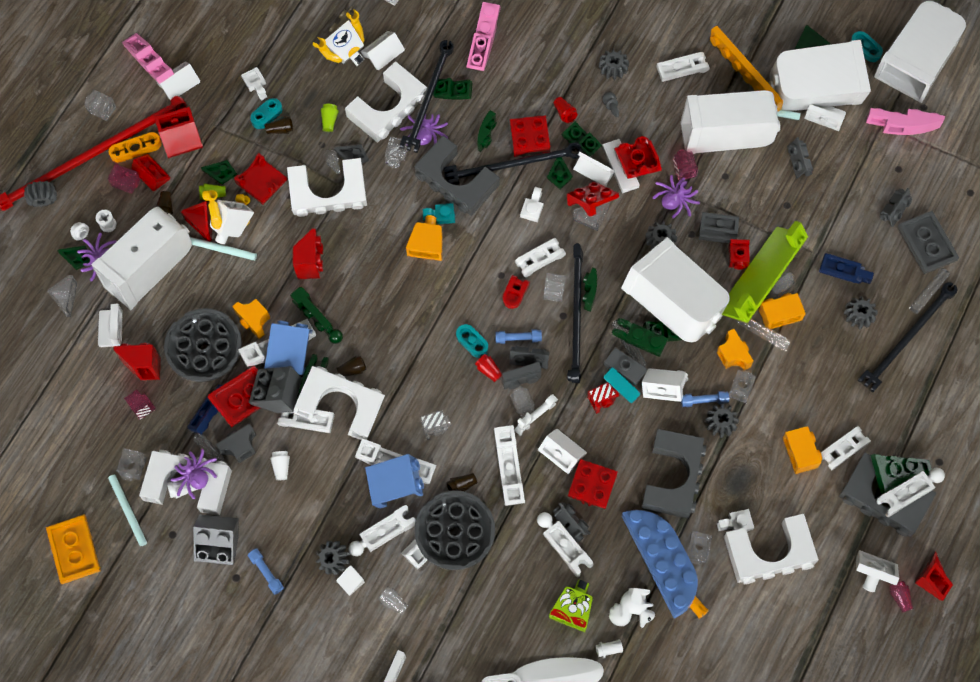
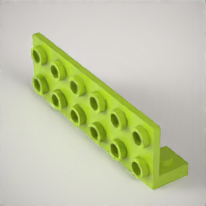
[722,221,808,323]

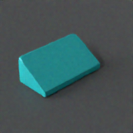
[603,368,640,404]

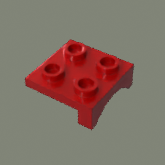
[510,115,550,157]
[234,153,288,205]
[567,182,619,217]
[568,459,618,509]

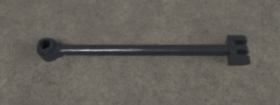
[399,40,454,153]
[444,142,582,185]
[567,243,583,383]
[858,282,957,392]

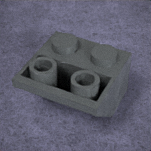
[249,366,302,413]
[193,514,239,565]

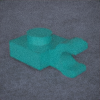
[423,203,455,224]

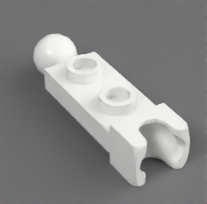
[876,467,945,517]
[348,505,416,556]
[537,512,593,577]

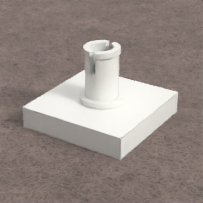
[856,550,899,592]

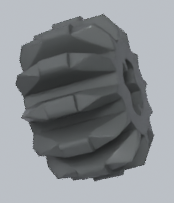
[599,49,629,81]
[24,181,57,207]
[645,221,678,250]
[844,296,878,329]
[705,404,739,438]
[315,541,350,575]

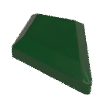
[547,157,573,190]
[201,160,237,184]
[57,246,90,270]

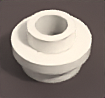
[70,222,89,240]

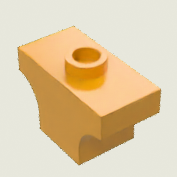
[232,299,271,339]
[717,329,754,370]

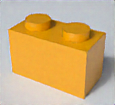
[759,293,806,330]
[783,426,822,474]

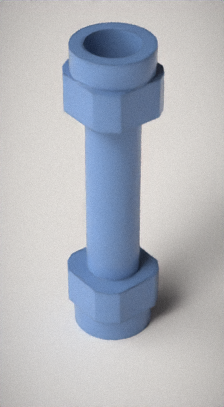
[495,329,542,344]
[681,391,729,407]
[247,549,284,595]

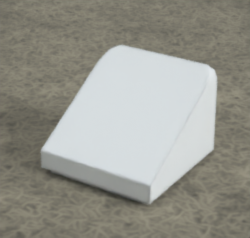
[401,539,427,569]
[336,565,365,596]

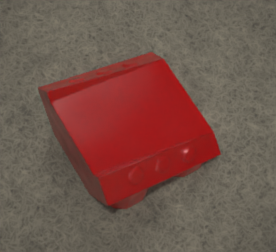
[614,136,662,179]

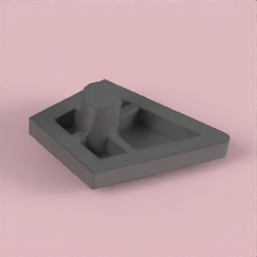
[334,144,369,164]

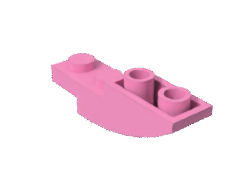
[466,2,500,71]
[866,108,945,135]

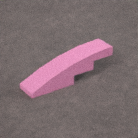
[122,33,174,84]

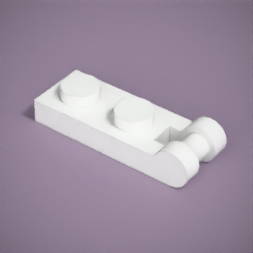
[656,52,710,82]
[277,410,334,433]

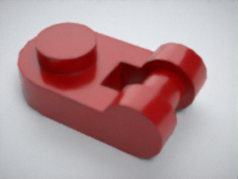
[503,275,530,309]

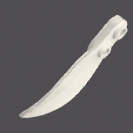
[482,657,604,682]

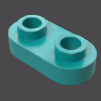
[850,31,883,62]
[250,98,283,129]
[456,324,488,358]

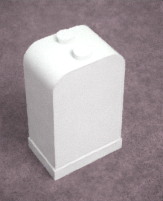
[874,1,966,103]
[769,40,871,111]
[680,91,780,155]
[91,207,192,310]
[621,237,730,342]

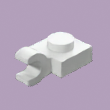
[241,67,268,101]
[520,187,544,222]
[717,509,754,531]

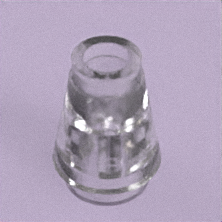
[378,586,409,615]

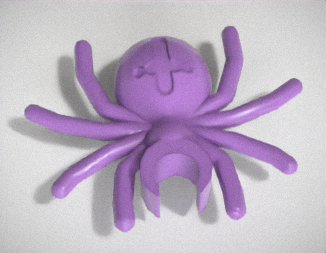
[400,114,448,145]
[652,175,700,218]
[77,233,117,281]
[171,449,217,499]

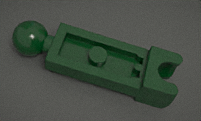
[290,286,343,344]

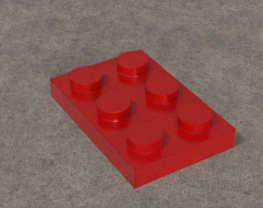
[207,365,260,427]

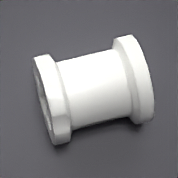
[96,210,117,232]

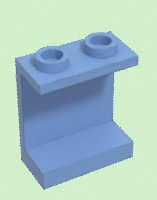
[264,321,313,375]
[365,454,424,509]

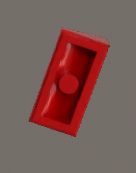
[131,154,171,191]

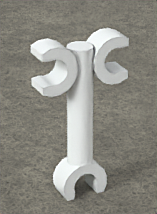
[515,394,558,436]

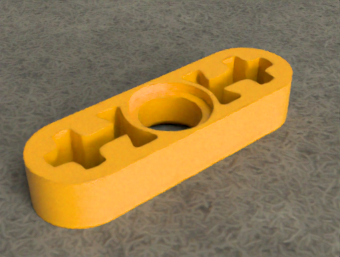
[108,132,162,163]

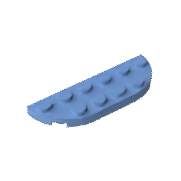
[622,510,698,618]

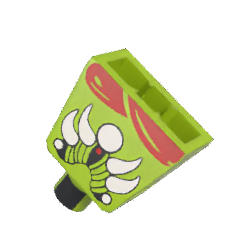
[549,580,593,632]

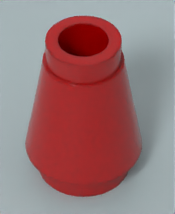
[553,97,578,123]
[475,354,502,382]

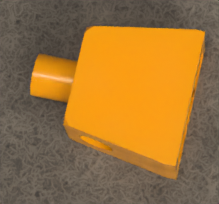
[406,215,443,261]

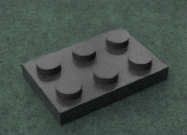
[898,211,959,274]

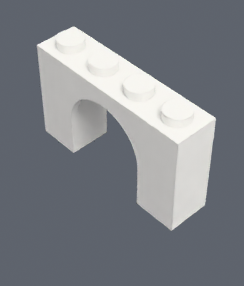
[345,61,427,143]
[287,158,367,217]
[293,366,385,440]
[139,450,232,516]
[724,514,818,584]

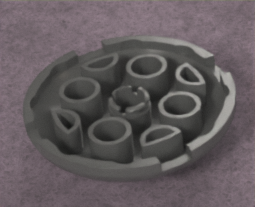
[164,309,242,382]
[415,491,495,570]

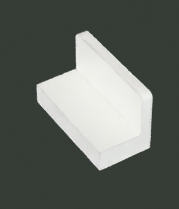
[360,31,405,70]
[156,62,200,100]
[804,104,846,131]
[573,152,614,187]
[98,304,123,347]
[642,368,685,402]
[538,429,587,474]

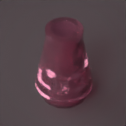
[889,581,914,613]

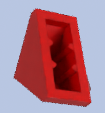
[181,201,212,242]
[915,551,953,601]

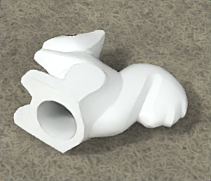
[609,588,655,628]

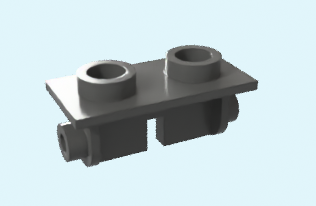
[787,137,813,179]
[880,188,912,227]
[509,346,550,369]
[553,503,591,542]

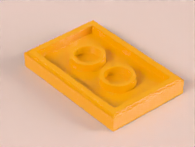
[46,514,101,584]

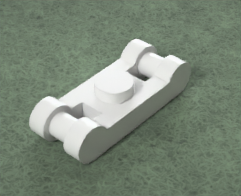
[515,238,566,277]
[821,426,871,471]

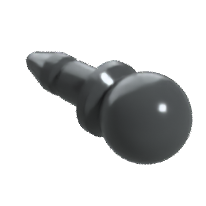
[602,92,619,117]

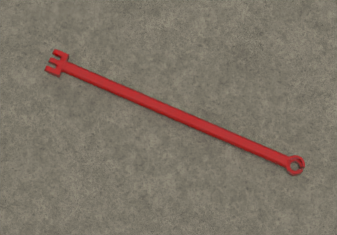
[0,96,187,211]

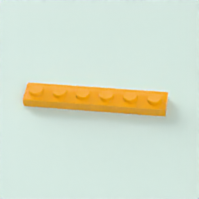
[710,26,783,112]

